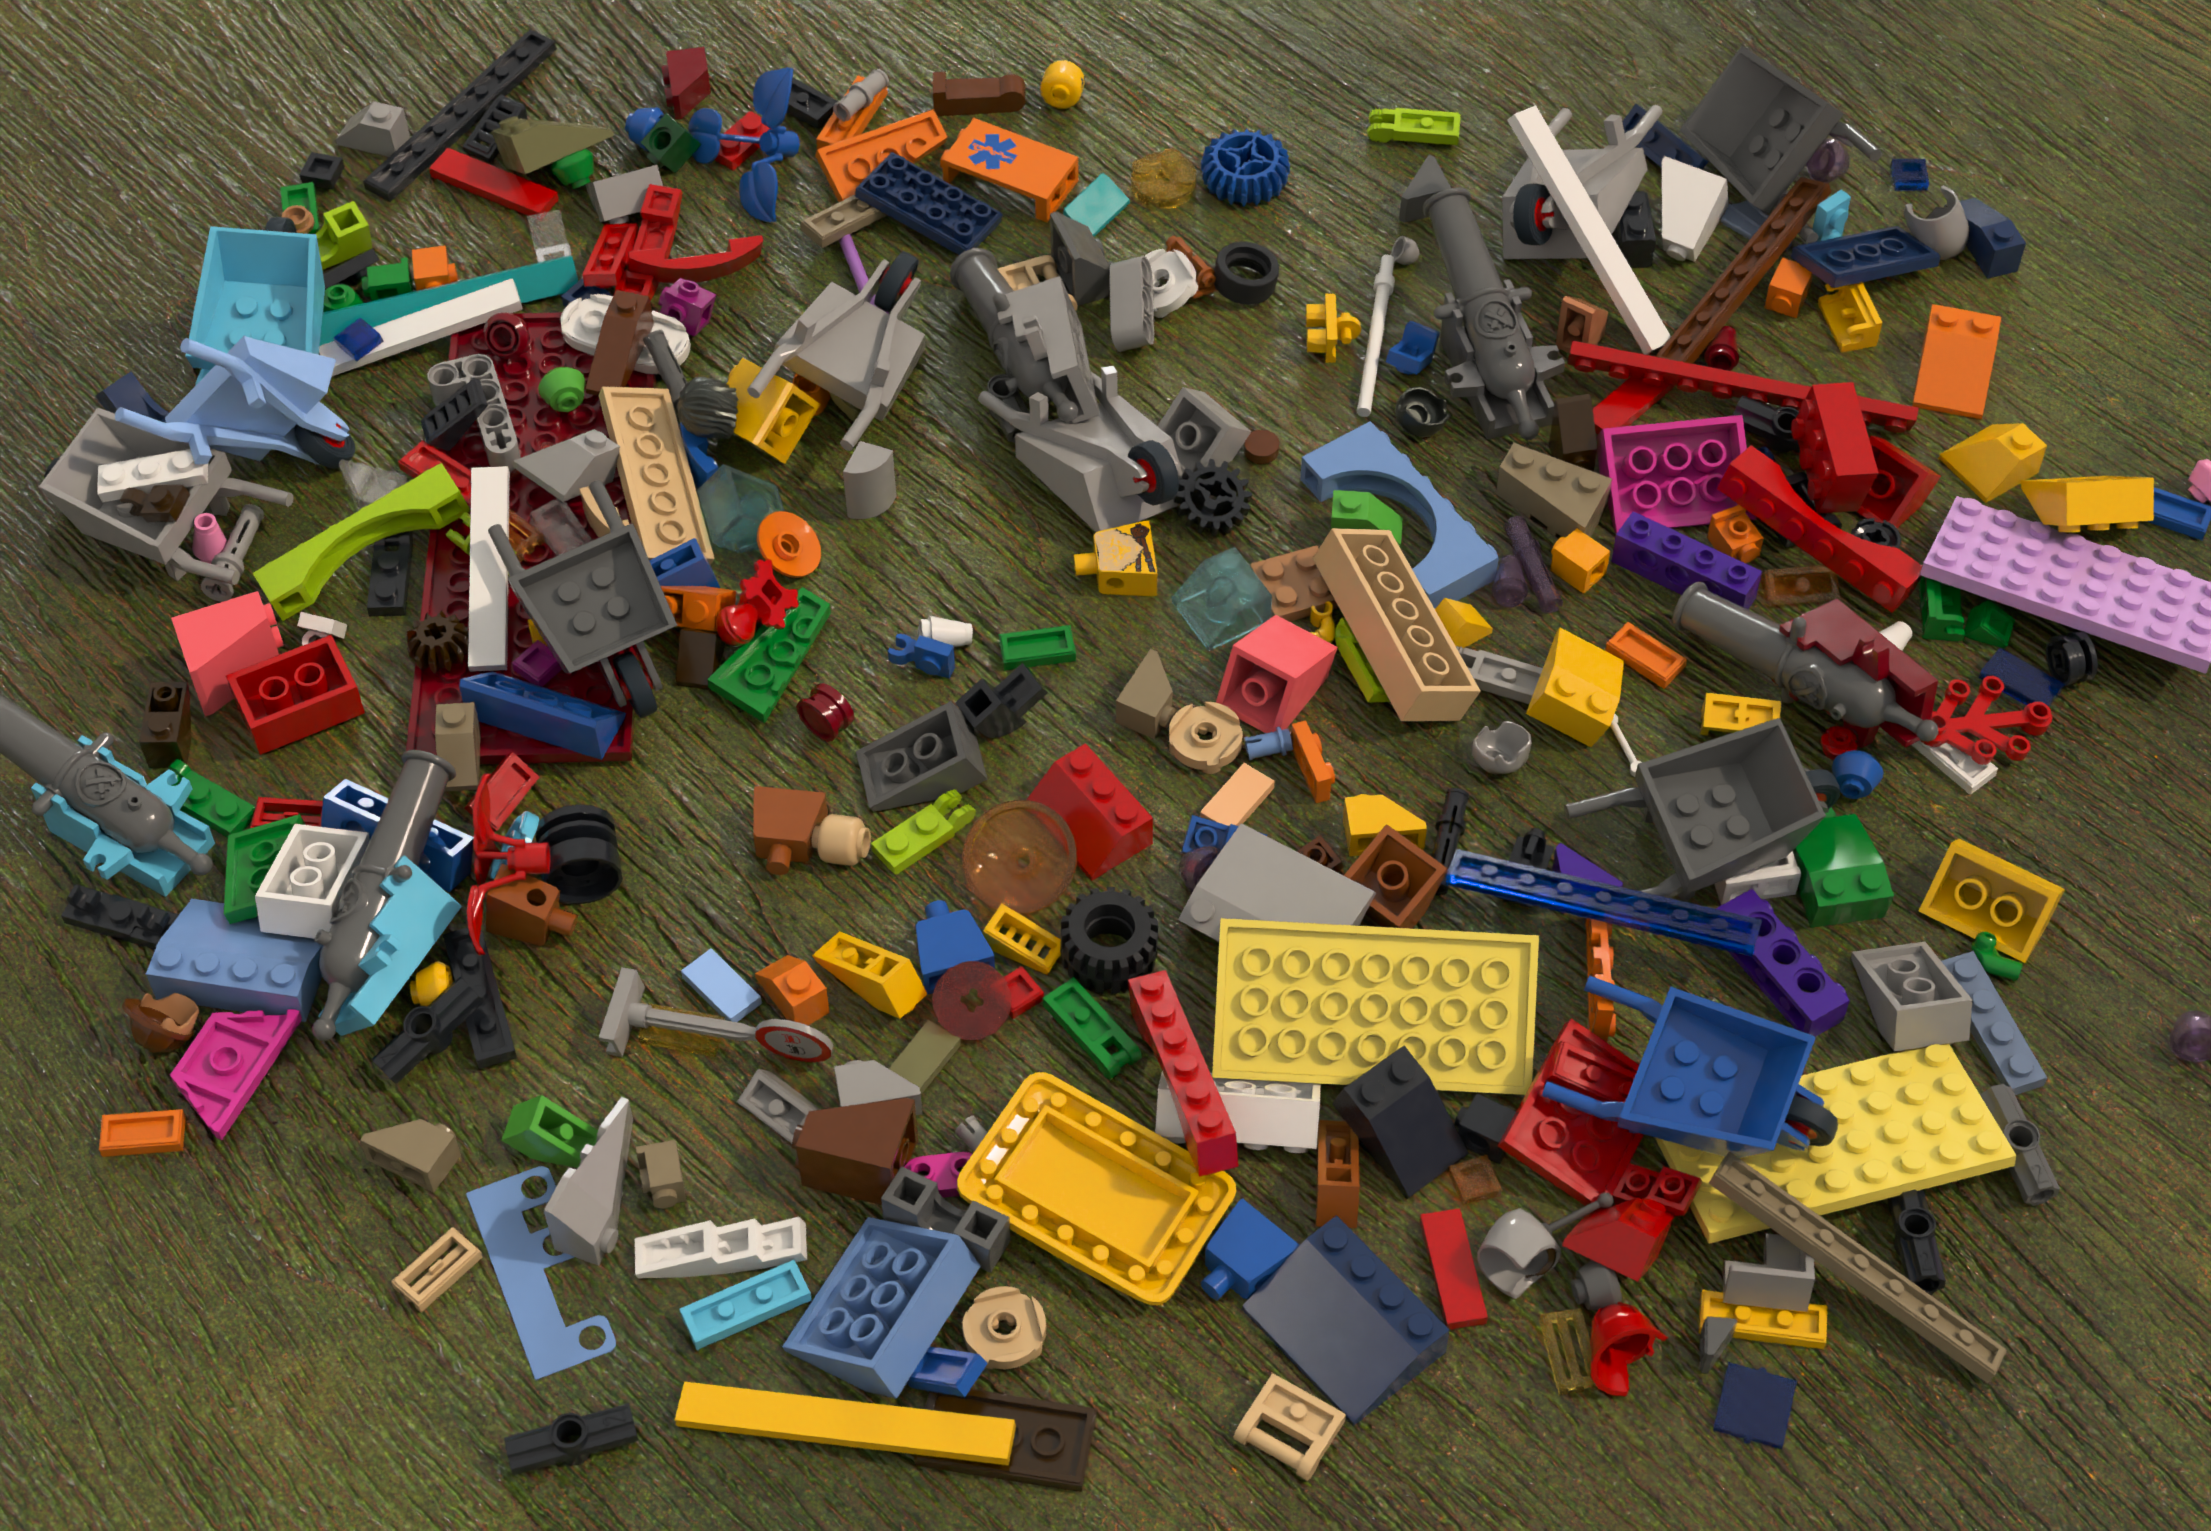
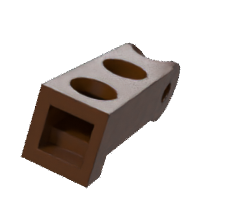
[933,72,1026,116]

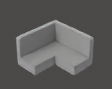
[1723,1233,1815,1312]

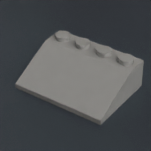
[1178,823,1376,942]

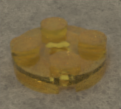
[1131,148,1197,209]

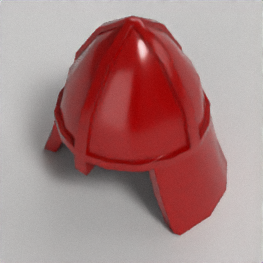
[1590,1302,1669,1397]

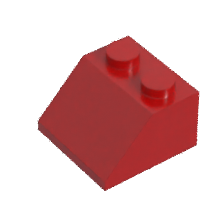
[1856,436,1941,529]
[1562,1197,1675,1282]

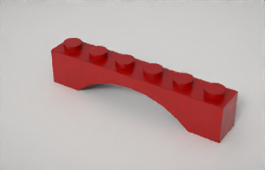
[1717,445,1922,613]
[1128,970,1238,1177]

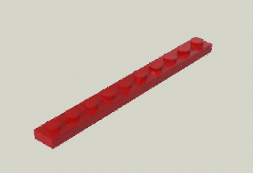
[1567,341,1919,433]

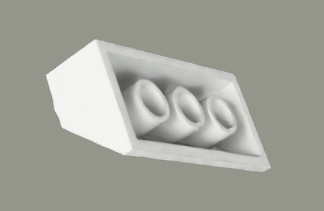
[1155,1071,1321,1153]

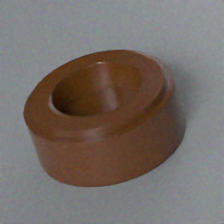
[1244,430,1279,464]

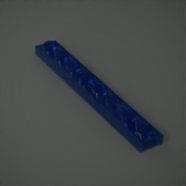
[1446,849,1762,957]

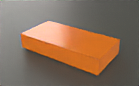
[1605,622,1687,689]
[99,1109,186,1157]

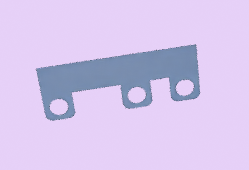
[466,1166,616,1380]

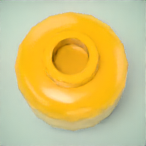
[1040,60,1085,109]

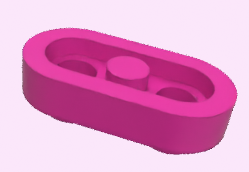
[904,1152,972,1198]

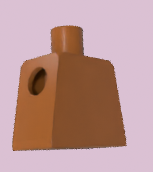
[753,786,828,875]
[486,864,578,946]

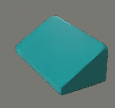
[1063,173,1130,237]

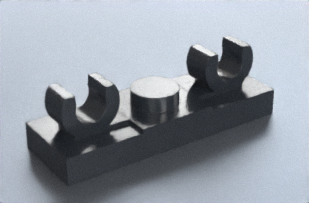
[61,885,179,950]

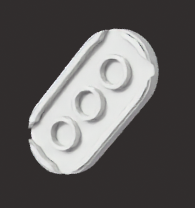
[560,294,690,374]

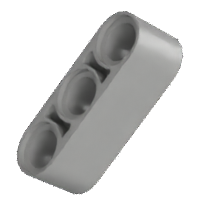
[1110,256,1154,352]

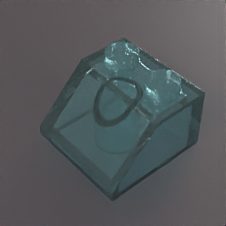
[697,464,785,553]
[1172,547,1272,651]

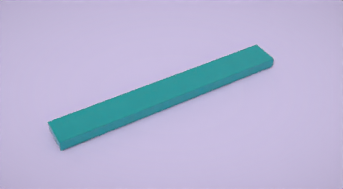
[320,255,579,346]

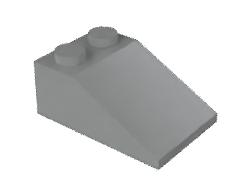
[1851,941,1972,1051]

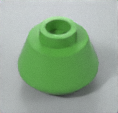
[538,367,586,412]

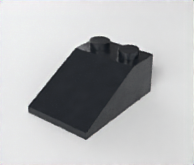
[1332,1045,1469,1199]

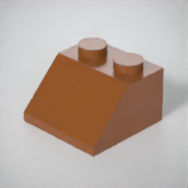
[1343,824,1448,929]

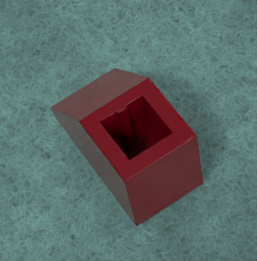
[661,47,711,120]

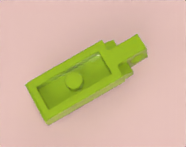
[1334,617,1390,702]

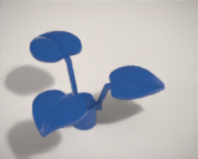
[688,68,800,222]

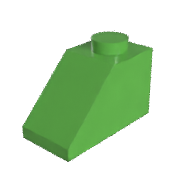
[1331,490,1403,549]
[501,1095,598,1168]

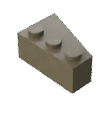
[1496,442,1612,538]

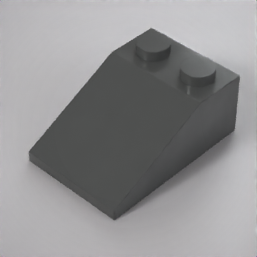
[856,701,987,812]

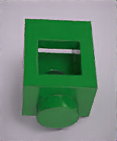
[362,257,414,301]

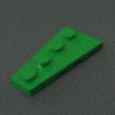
[707,587,831,723]

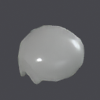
[1471,721,1532,775]

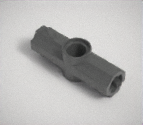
[1980,1084,2060,1206]

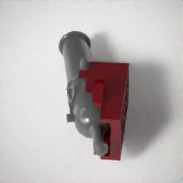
[1672,582,1938,748]

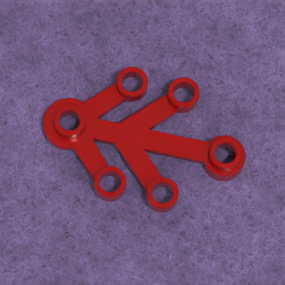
[1920,676,2052,765]

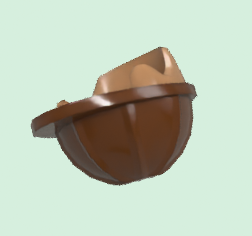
[122,993,199,1052]

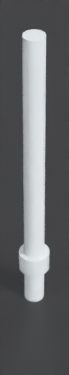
[1357,255,1395,417]

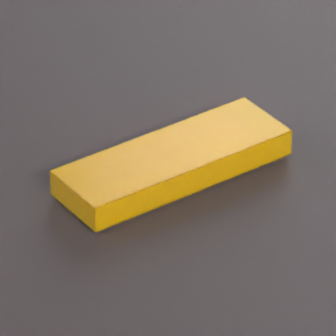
[1698,1290,1827,1349]

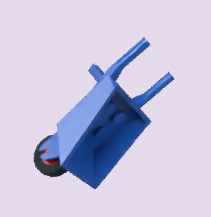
[1542,976,1838,1158]

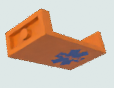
[940,118,1079,222]

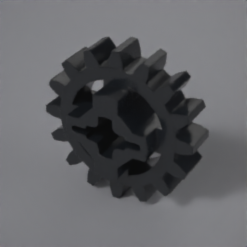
[1174,459,1252,536]

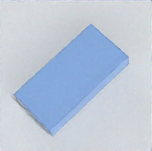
[681,948,762,1022]

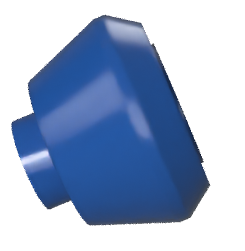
[625,107,664,151]
[1832,750,1884,799]

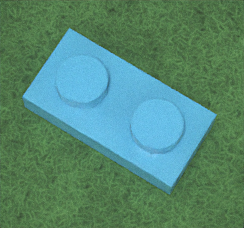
[1812,189,1851,242]

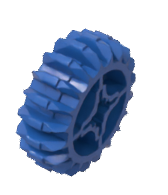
[1201,128,1290,207]

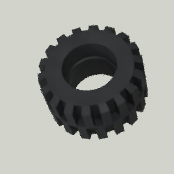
[1060,887,1158,994]

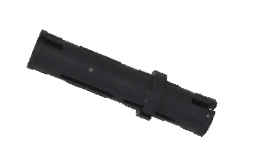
[1431,788,1470,895]

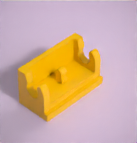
[1818,282,1882,353]
[1700,693,1781,736]

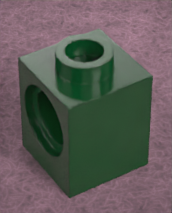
[641,113,701,174]

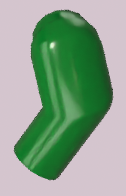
[1971,932,2023,981]

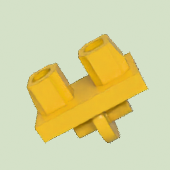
[1306,294,1361,363]

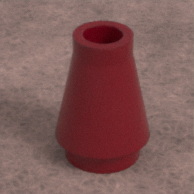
[1705,326,1739,371]

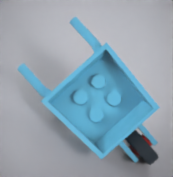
[185,217,325,386]

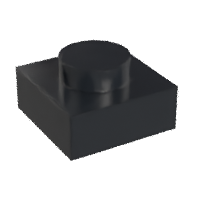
[299,152,345,190]

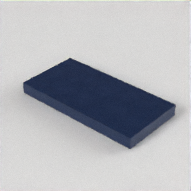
[1791,226,1941,288]

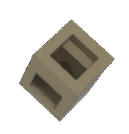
[636,1140,687,1208]

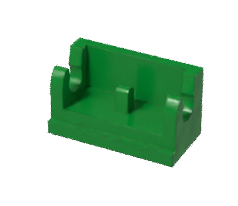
[1918,576,1965,641]

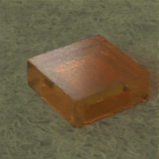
[1448,1155,1502,1207]

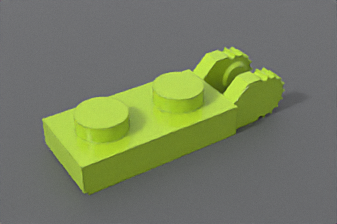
[1367,108,1461,145]
[871,789,976,875]

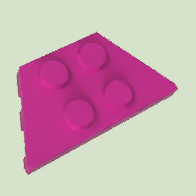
[170,1009,302,1140]

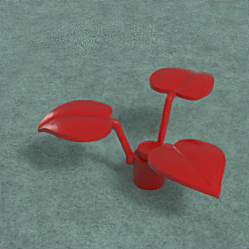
[466,773,550,955]

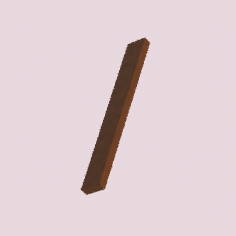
[1655,177,1831,364]

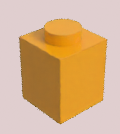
[1550,528,1610,594]

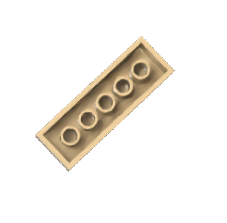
[1313,528,1481,721]

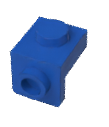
[1386,321,1439,375]

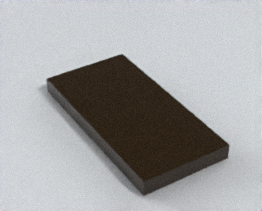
[914,1389,1097,1492]

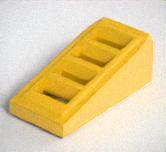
[982,903,1061,975]

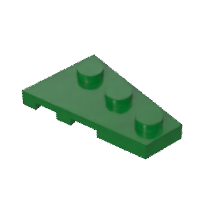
[224,814,306,924]

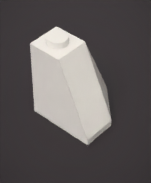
[1662,156,1729,262]

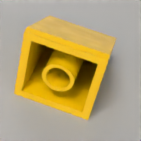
[727,357,821,464]

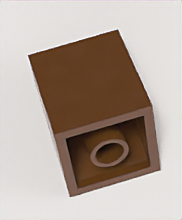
[792,1098,918,1205]

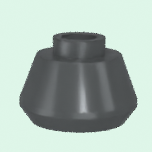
[1571,1260,1622,1311]

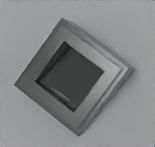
[1700,1316,1737,1374]

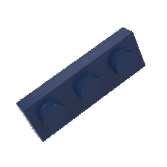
[1622,104,1709,170]

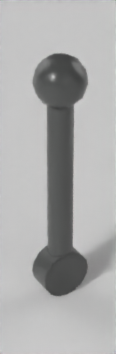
[1541,1192,1613,1236]

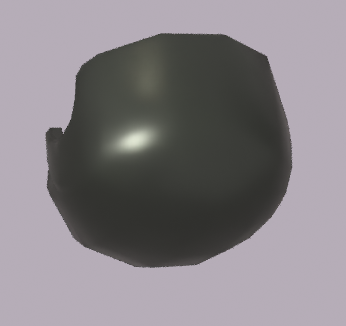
[1395,387,1450,437]

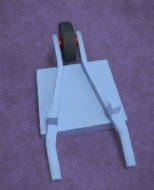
[115,336,355,469]

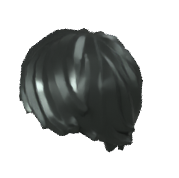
[677,377,739,440]

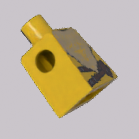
[1073,520,1157,596]

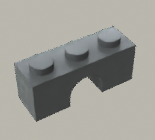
[881,1166,1011,1273]

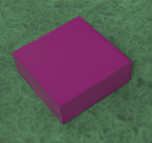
[512,640,562,687]

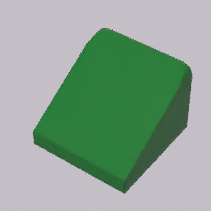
[1964,600,2015,649]

